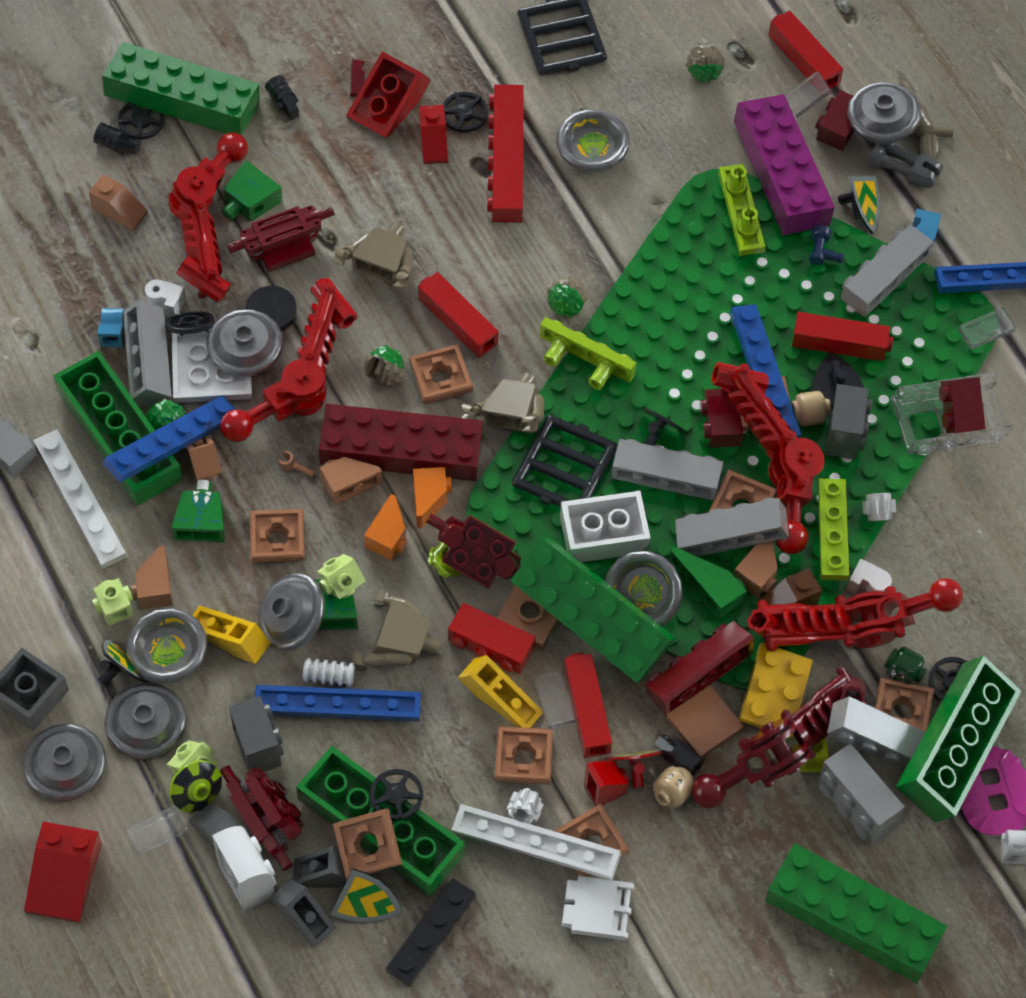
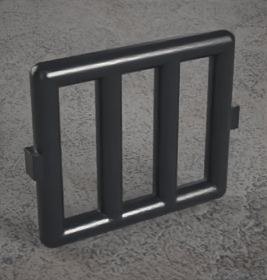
[517,0,607,75]
[511,415,618,507]

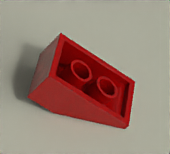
[346,51,431,139]
[24,821,102,923]

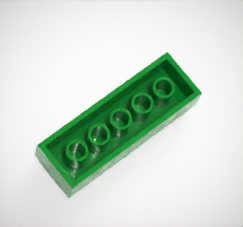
[102,42,260,135]
[53,350,183,506]
[510,537,676,683]
[896,655,1021,823]
[296,746,465,897]
[765,843,948,984]

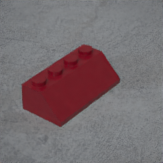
[645,621,754,717]

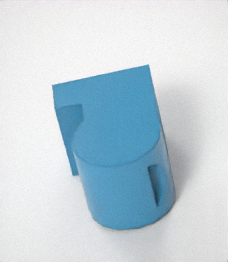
[912,208,941,248]
[97,308,125,348]

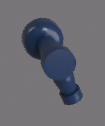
[809,225,844,265]

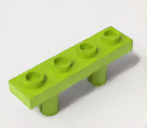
[718,164,765,256]
[540,317,636,390]
[818,478,849,580]

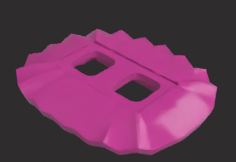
[961,746,1026,836]

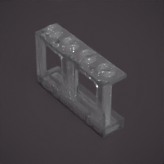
[891,372,1013,456]

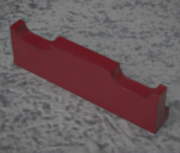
[350,59,365,97]

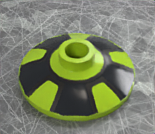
[169,760,222,813]

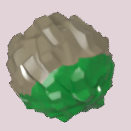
[685,46,725,84]
[547,277,588,318]
[364,345,404,387]
[146,399,186,431]

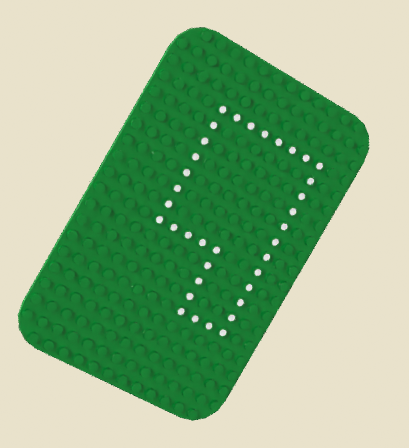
[466,169,998,691]

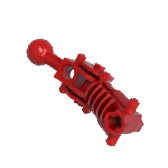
[168,132,248,303]
[220,278,357,443]
[711,362,824,555]
[747,578,963,652]

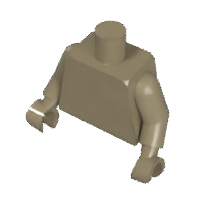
[333,223,413,288]
[462,373,544,434]
[352,590,441,671]

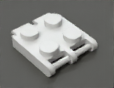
[562,876,634,940]

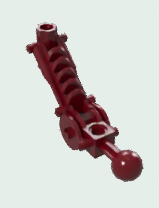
[691,666,868,809]

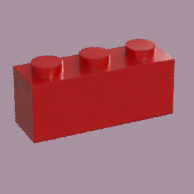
[448,603,536,674]

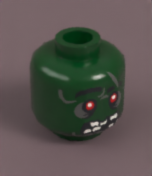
[884,646,927,685]

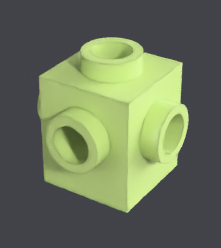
[317,554,366,599]
[92,578,134,627]
[166,740,218,774]

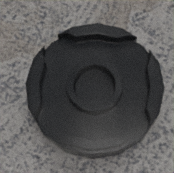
[245,285,297,332]

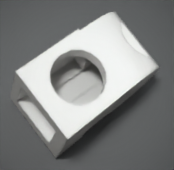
[145,279,187,317]
[846,558,892,594]
[1000,830,1026,865]

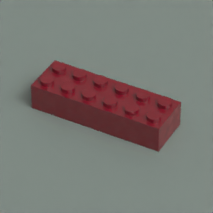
[318,403,483,481]

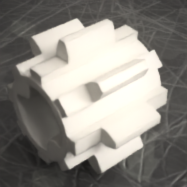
[862,493,896,521]
[507,788,544,824]

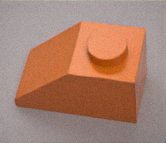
[413,467,452,528]
[364,494,408,561]

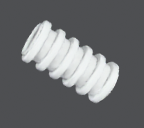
[303,658,355,687]

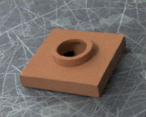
[409,344,473,404]
[708,470,777,513]
[250,509,305,563]
[497,585,558,649]
[875,677,935,732]
[494,726,553,785]
[554,803,630,877]
[333,809,402,880]

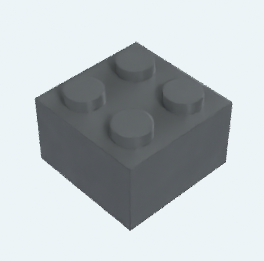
[825,384,872,460]
[0,648,69,731]
[229,696,284,772]

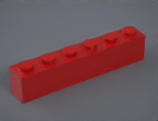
[487,84,524,223]

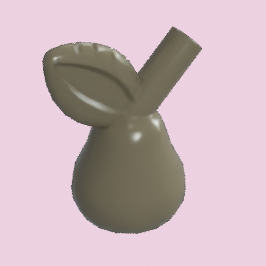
[913,102,954,159]

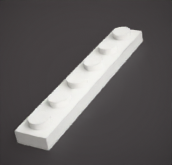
[33,429,127,569]
[452,804,621,880]

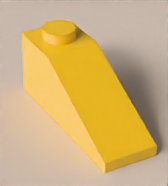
[192,605,271,664]
[458,655,543,728]

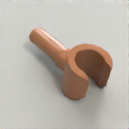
[278,451,315,477]

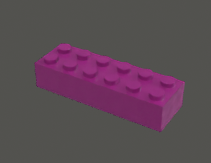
[734,94,835,235]

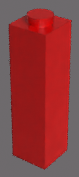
[768,10,843,94]
[418,271,499,358]
[792,312,893,361]
[564,652,612,758]

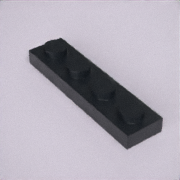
[386,878,476,987]

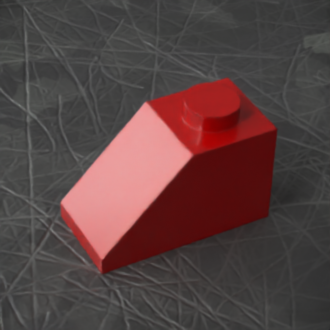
[419,104,448,164]
[584,760,629,806]

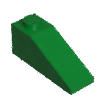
[669,547,747,620]

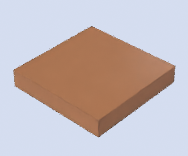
[666,685,744,757]

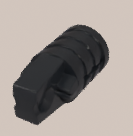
[265,75,299,120]
[93,122,141,154]
[654,734,705,777]

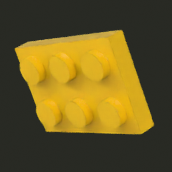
[739,642,813,738]

